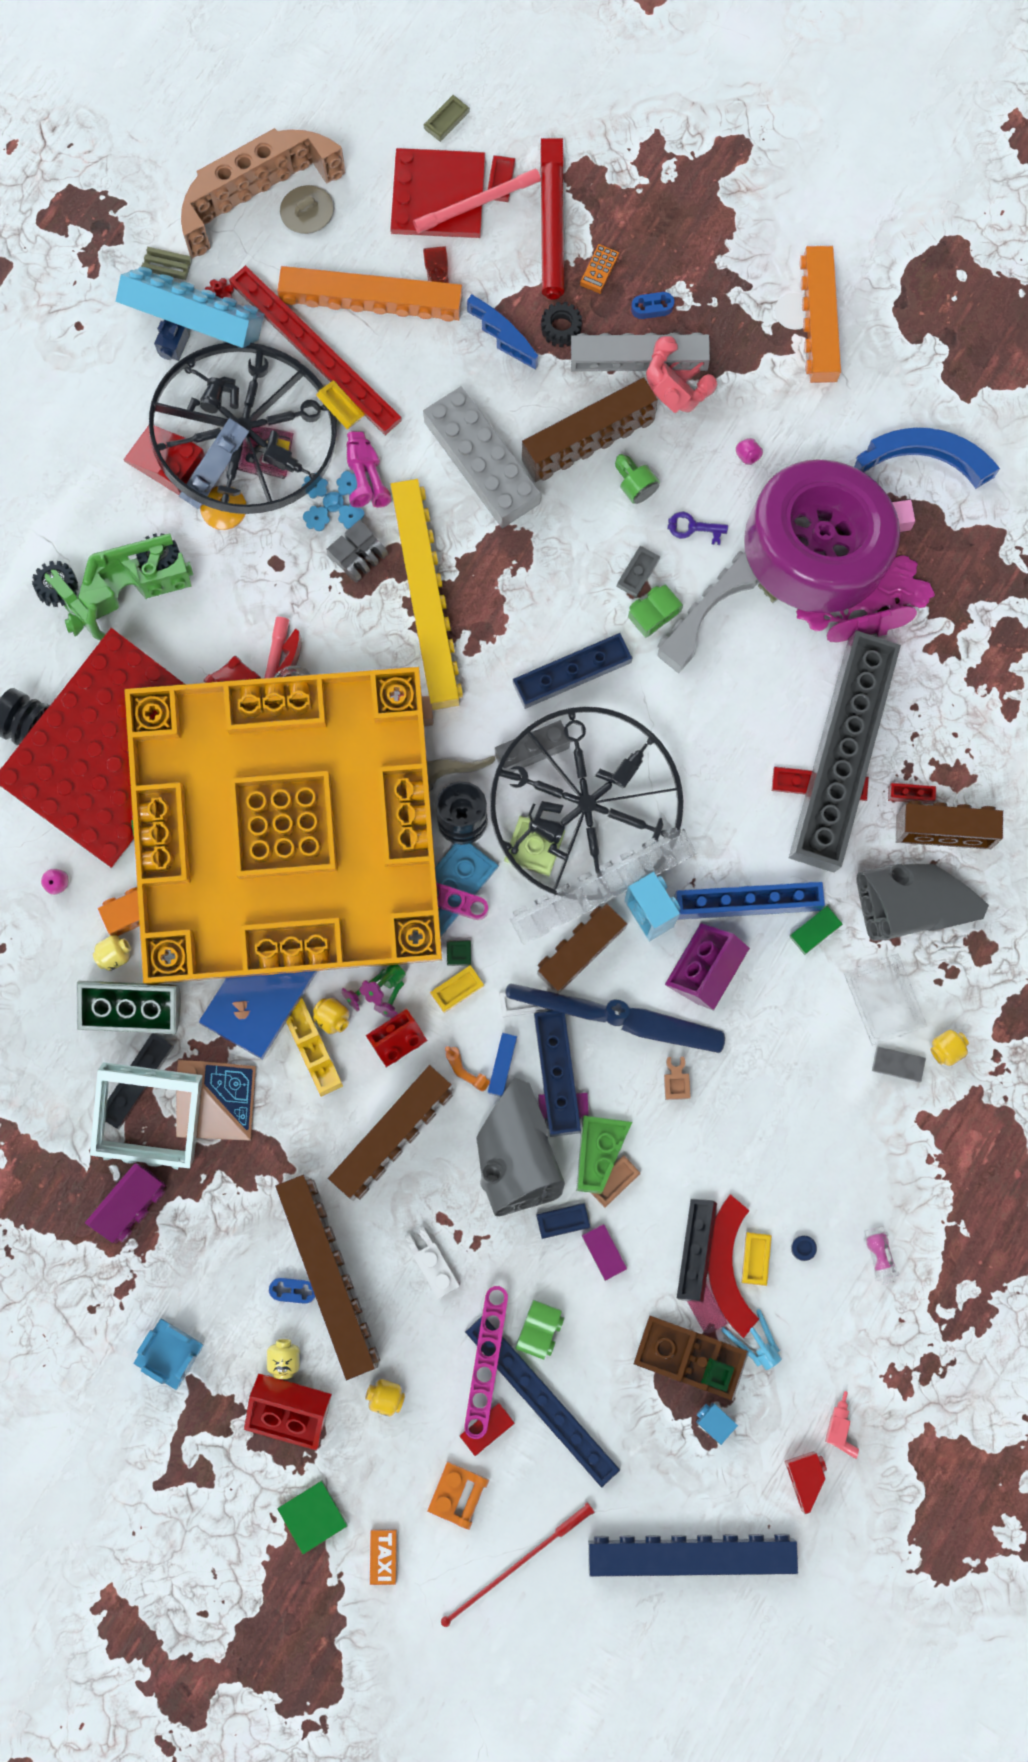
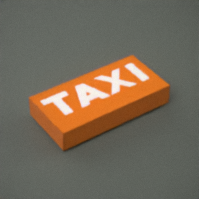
[370,1530,397,1585]

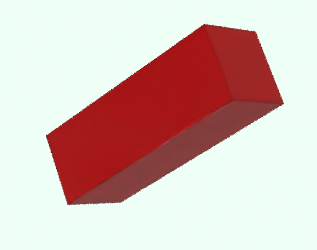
[888,783,936,804]

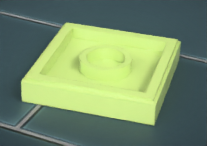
[504,816,565,877]

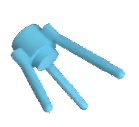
[721,1309,782,1370]

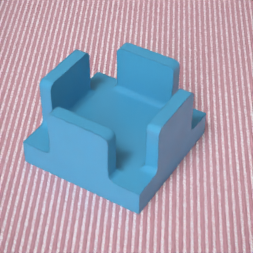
[133,1319,204,1390]

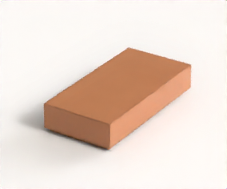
[591,1155,641,1208]

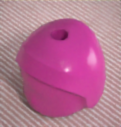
[736,438,763,465]
[41,869,68,895]

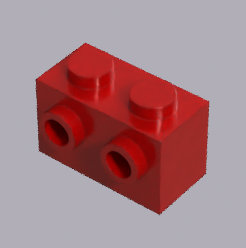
[365,1009,428,1068]

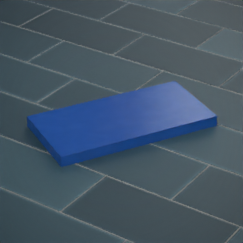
[199,971,318,1060]

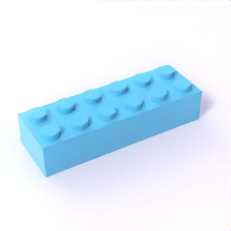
[115,267,264,348]

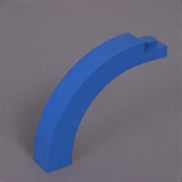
[854,427,1000,489]

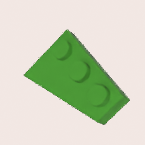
[576,1116,632,1194]

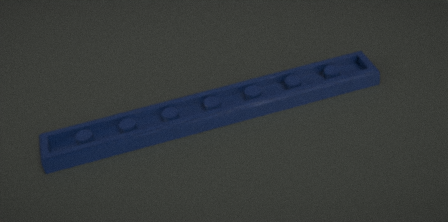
[465,1316,620,1488]

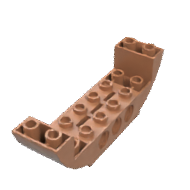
[181,128,346,258]

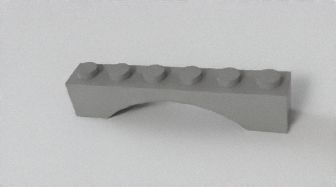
[657,551,759,673]

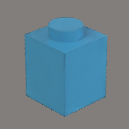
[696,1403,738,1445]

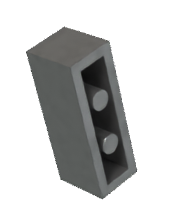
[495,720,570,772]

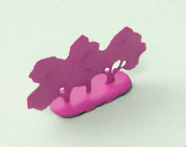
[796,555,935,643]

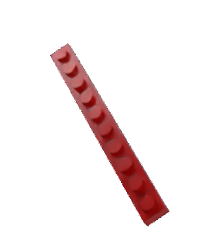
[229,265,402,435]

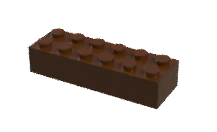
[522,377,658,482]
[327,1065,453,1201]

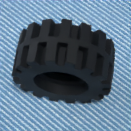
[541,302,582,347]

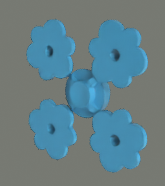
[302,471,365,531]

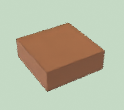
[422,696,434,726]

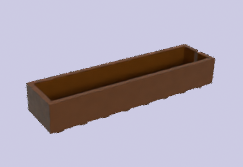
[275,1174,381,1381]

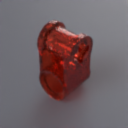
[423,246,449,283]

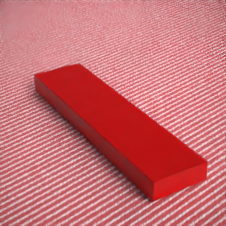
[771,767,869,801]

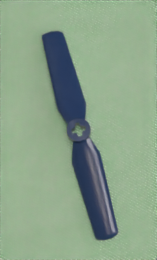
[505,983,725,1053]

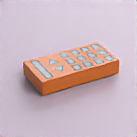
[580,244,619,294]

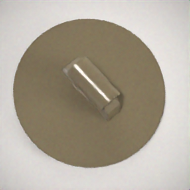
[280,185,333,234]

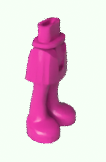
[346,431,391,508]

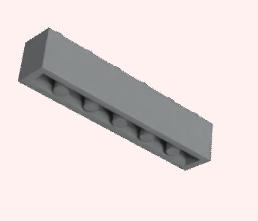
[571,333,710,372]

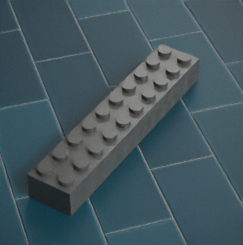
[788,630,901,873]

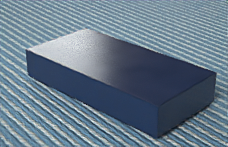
[536,1203,590,1239]

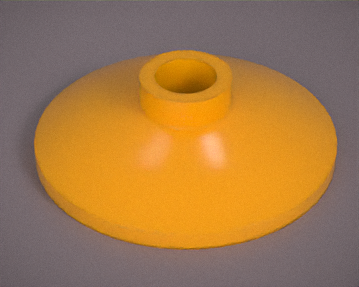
[200,486,246,530]

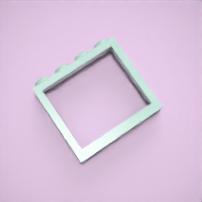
[90,1062,203,1170]

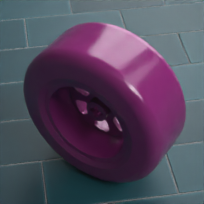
[744,459,900,613]

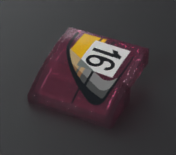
[238,427,294,479]

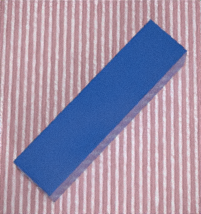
[487,1033,517,1097]

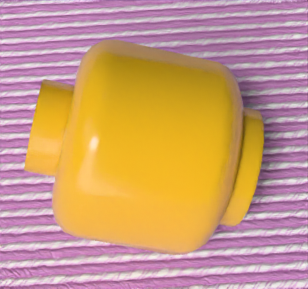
[313,998,350,1034]
[930,1029,969,1066]
[365,1379,405,1417]

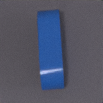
[631,292,674,319]
[269,1278,316,1304]

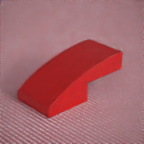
[276,628,302,677]

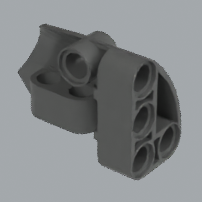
[856,864,989,941]
[476,1078,565,1217]

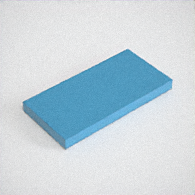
[435,843,499,937]

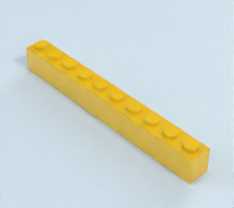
[390,479,463,710]

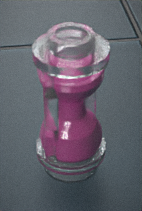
[863,1226,900,1285]

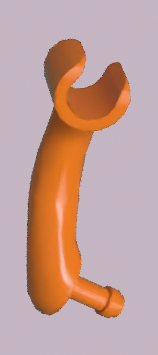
[445,1046,490,1091]

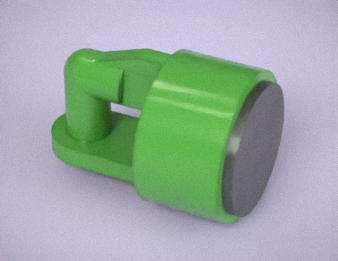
[615,454,660,504]

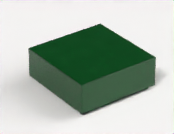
[447,940,471,966]
[701,1358,735,1392]

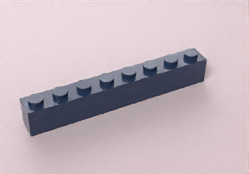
[588,1534,798,1577]

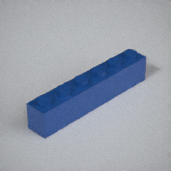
[674,882,825,920]

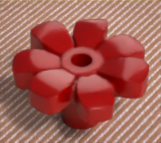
[205,278,234,299]

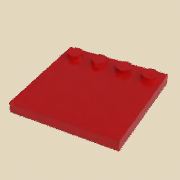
[390,148,485,238]

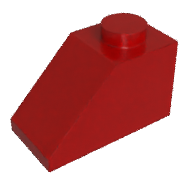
[784,1451,827,1514]

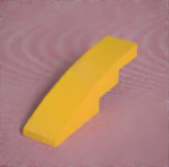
[286,997,343,1097]

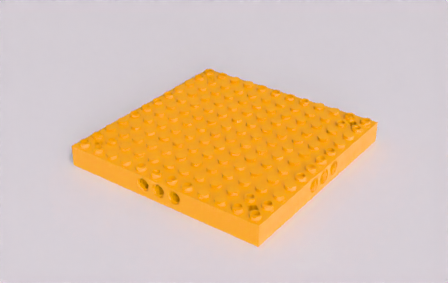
[125,667,442,984]

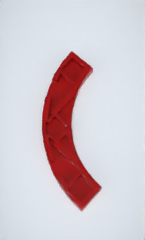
[708,1194,759,1338]

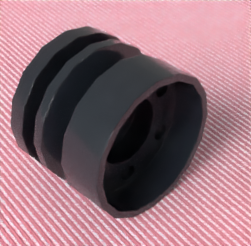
[0,688,50,745]
[436,781,488,845]

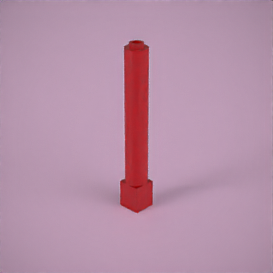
[540,138,564,300]

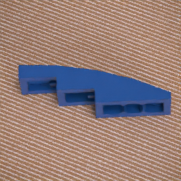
[467,294,538,370]

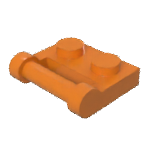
[427,1461,489,1530]

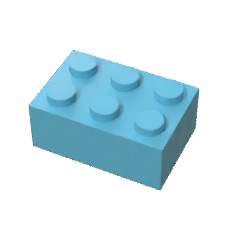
[624,872,681,942]

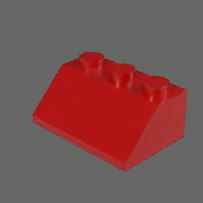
[244,1373,332,1451]

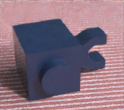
[154,320,189,361]

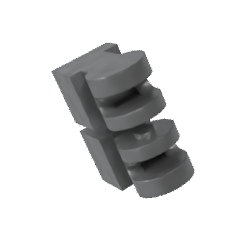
[326,520,389,583]

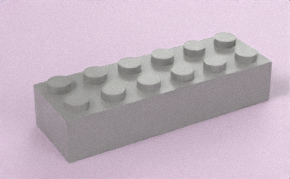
[423,386,541,529]

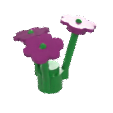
[341,965,406,1018]

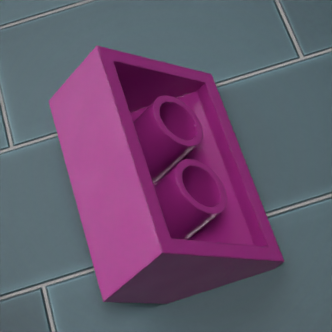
[665,923,750,1011]
[85,1163,166,1244]

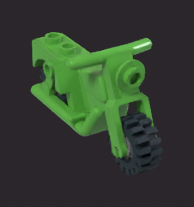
[32,533,193,641]

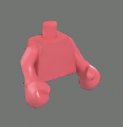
[646,336,718,413]

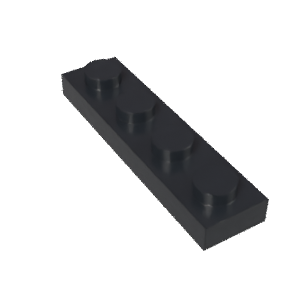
[105,1033,174,1130]
[676,1199,717,1303]

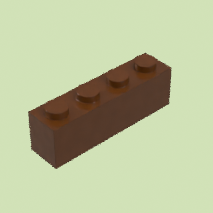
[537,903,627,994]

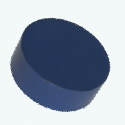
[791,1236,817,1261]

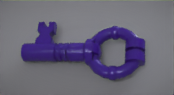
[667,511,728,545]

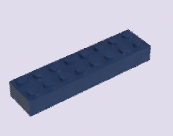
[513,633,633,709]
[534,1011,581,1137]

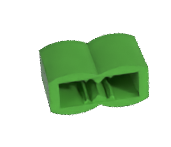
[628,584,683,638]
[515,1300,565,1360]

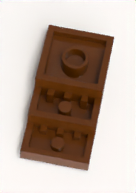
[633,1315,749,1401]

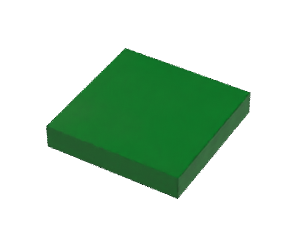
[277,1480,348,1554]

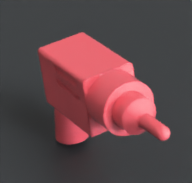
[825,1391,859,1459]

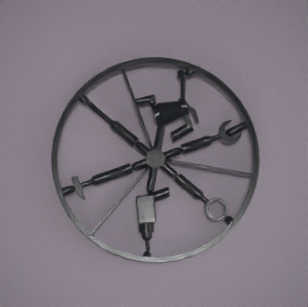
[149,343,336,514]
[490,707,684,900]

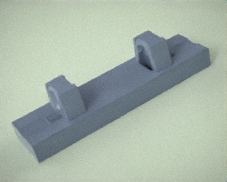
[179,418,249,509]

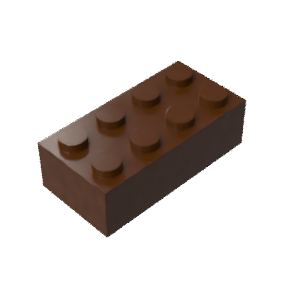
[895,801,1004,850]

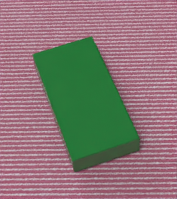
[789,906,843,955]

